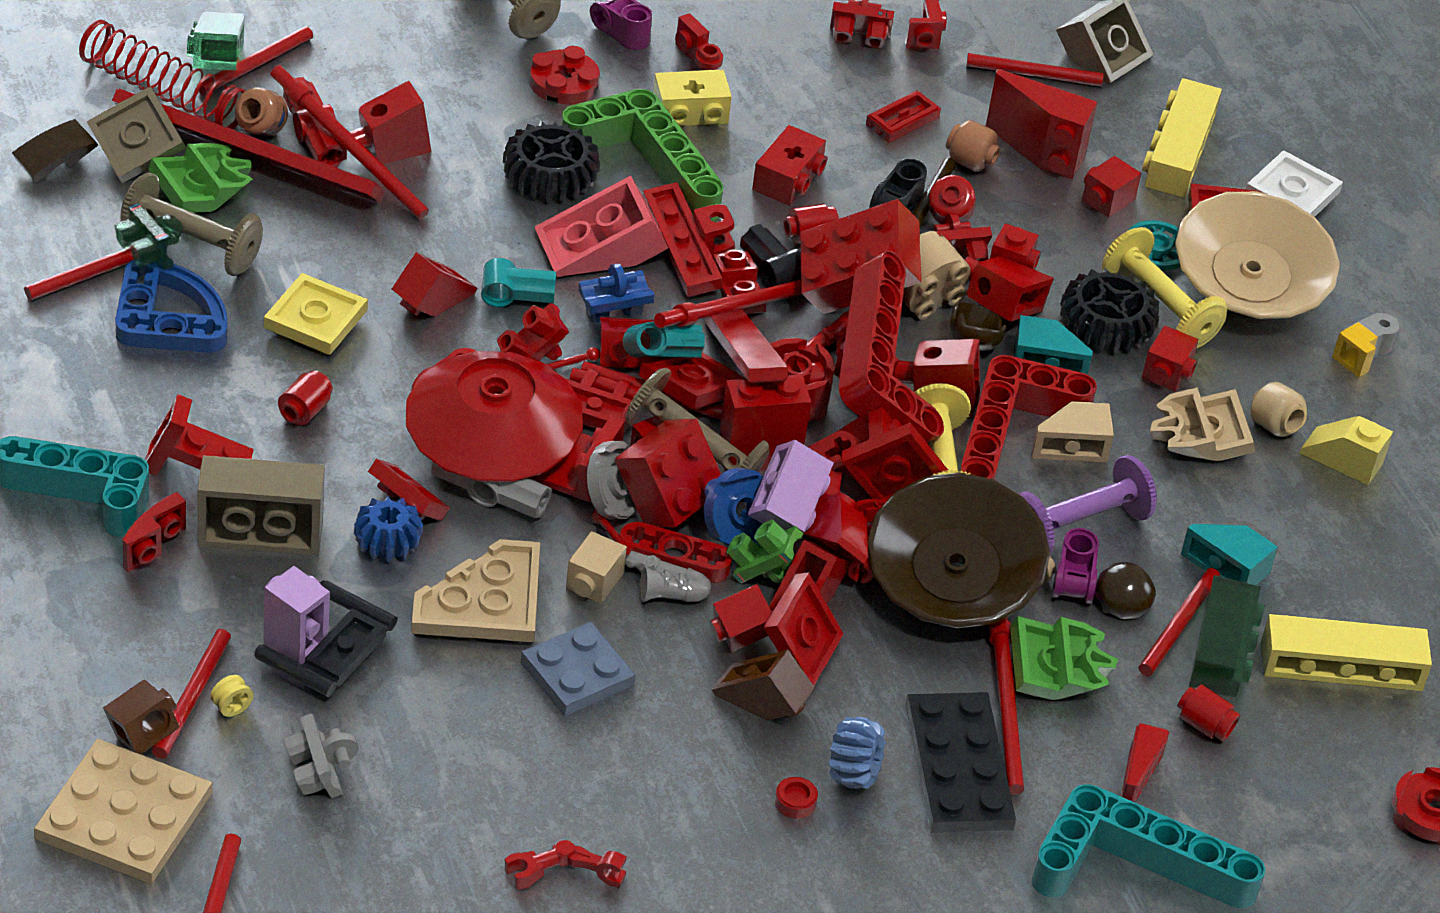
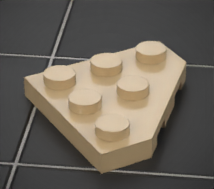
[411,539,540,642]

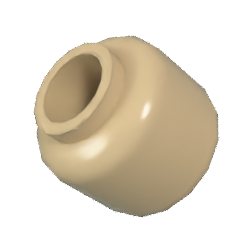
[1250,382,1307,437]

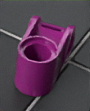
[589,0,652,50]
[1052,528,1099,604]

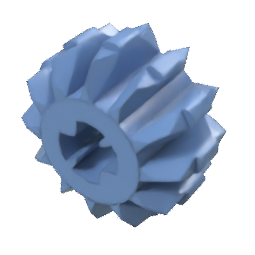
[829,716,886,789]

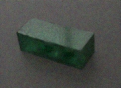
[187,11,245,71]
[1189,575,1265,698]

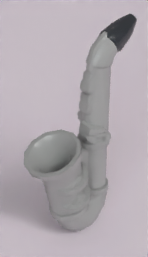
[596,528,711,602]

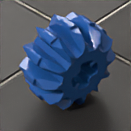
[354,495,423,563]

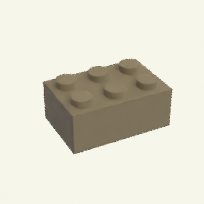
[197,455,325,556]

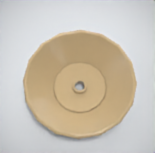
[1175,191,1340,319]

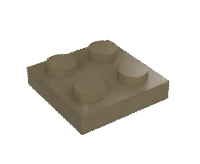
[86,86,186,183]

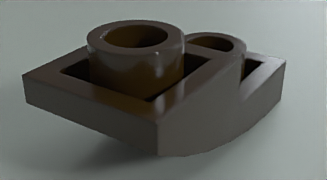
[12,119,98,183]

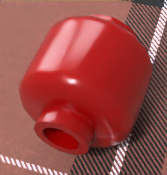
[929,175,976,224]

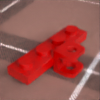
[643,182,735,297]

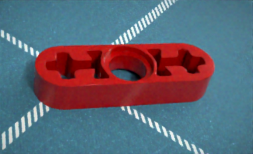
[620,522,732,583]

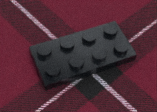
[906,692,1016,833]

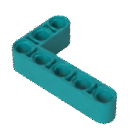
[1031,784,1266,908]

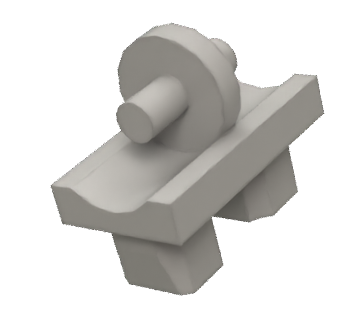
[284,713,359,799]

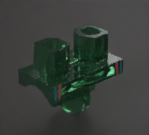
[114,203,183,270]

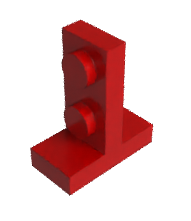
[145,394,254,476]

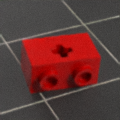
[752,125,828,206]

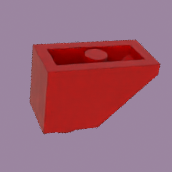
[391,252,478,317]
[802,492,868,564]
[769,540,851,612]

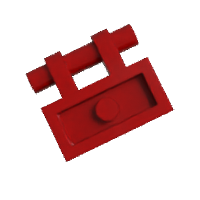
[567,368,640,434]

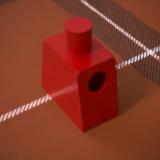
[350,81,432,164]
[964,256,1054,321]
[894,339,981,418]

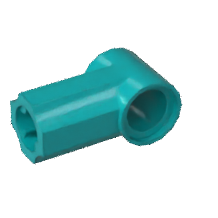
[481,258,556,307]
[623,321,705,359]

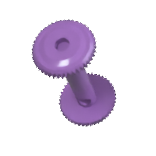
[1019,455,1157,553]

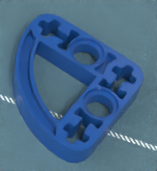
[115,258,227,353]

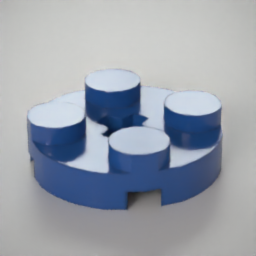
[704,468,763,546]

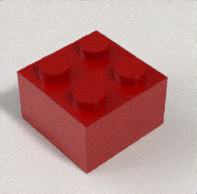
[614,419,721,527]

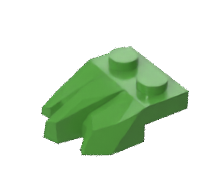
[148,143,253,213]
[1010,616,1119,700]

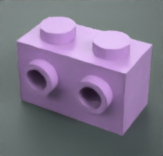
[748,440,833,533]
[264,566,330,664]

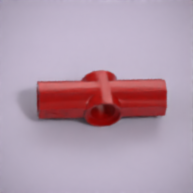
[283,77,347,168]

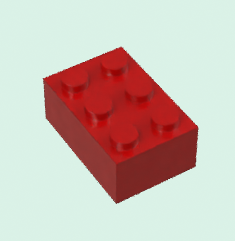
[801,199,922,314]

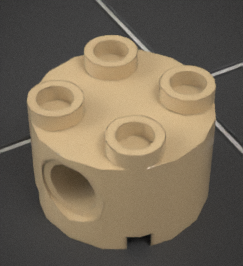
[902,231,970,320]

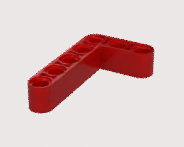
[839,250,944,443]
[960,355,1097,480]

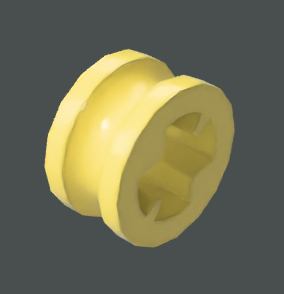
[210,675,254,717]

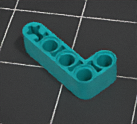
[0,436,149,537]

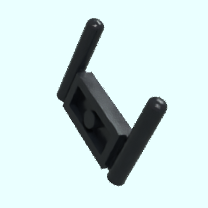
[254,580,398,697]

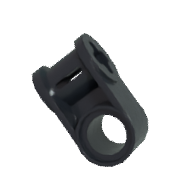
[869,159,927,213]

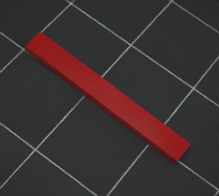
[112,88,385,204]

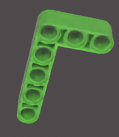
[561,89,724,222]

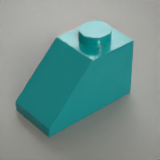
[1013,315,1093,375]
[1181,524,1278,597]

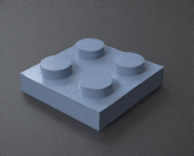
[521,621,635,716]

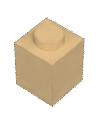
[566,531,627,604]

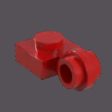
[675,13,723,71]

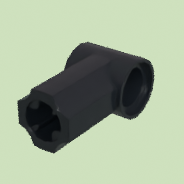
[740,224,801,288]

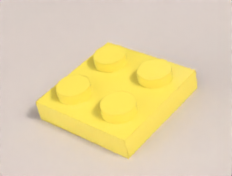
[264,273,368,355]

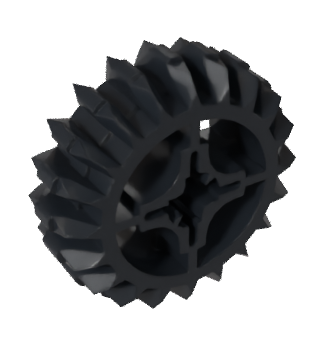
[503,121,600,203]
[1060,268,1160,355]

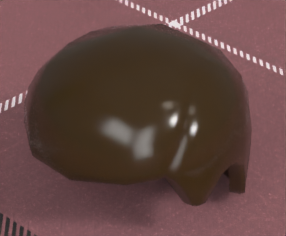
[949,302,1006,351]
[1093,562,1156,619]

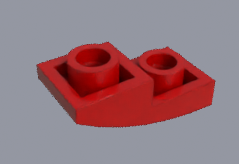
[712,250,767,314]
[122,492,186,572]

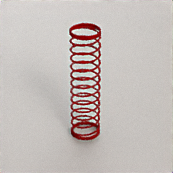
[79,19,246,129]

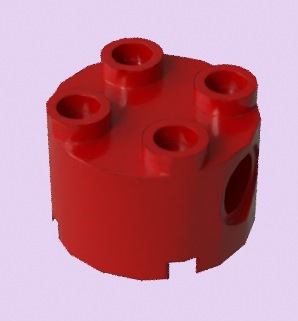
[770,338,835,422]

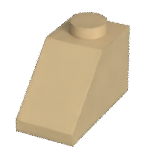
[1031,401,1114,463]

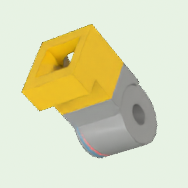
[1332,313,1400,377]

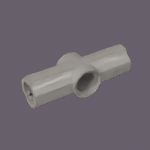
[431,462,552,519]

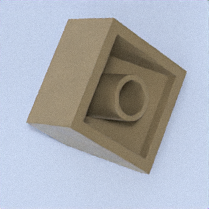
[1056,0,1154,84]

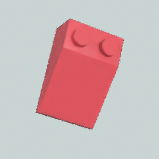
[534,175,668,277]

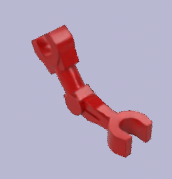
[504,840,627,890]

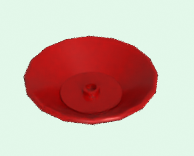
[406,351,583,482]

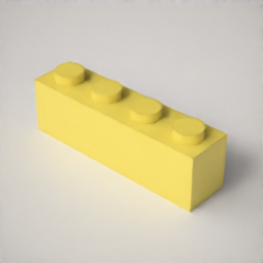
[1142,78,1222,198]
[1261,614,1432,691]

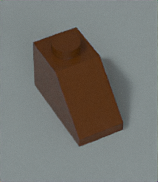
[711,650,815,720]

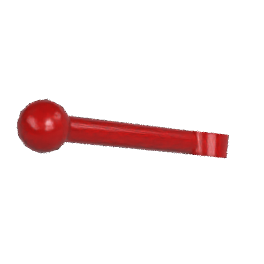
[546,347,600,370]
[591,510,633,555]

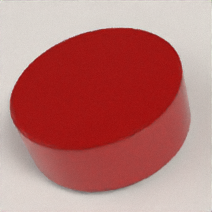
[775,777,818,819]

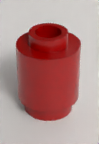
[783,204,839,244]
[278,371,333,425]
[1177,684,1241,742]

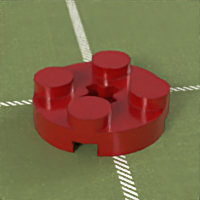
[529,45,600,105]
[1392,767,1440,845]

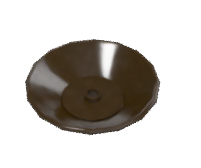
[868,472,1051,628]

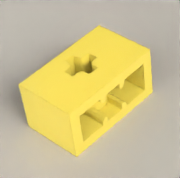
[653,70,732,126]

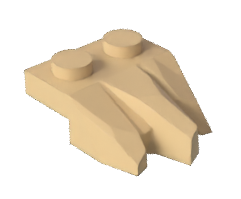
[1150,387,1255,461]

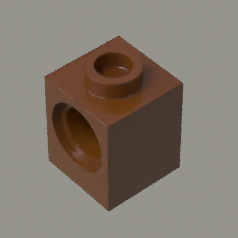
[103,679,180,755]

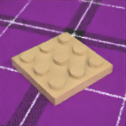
[34,738,213,885]

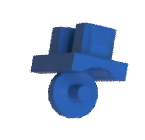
[578,263,655,323]

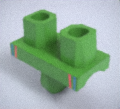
[727,519,803,584]

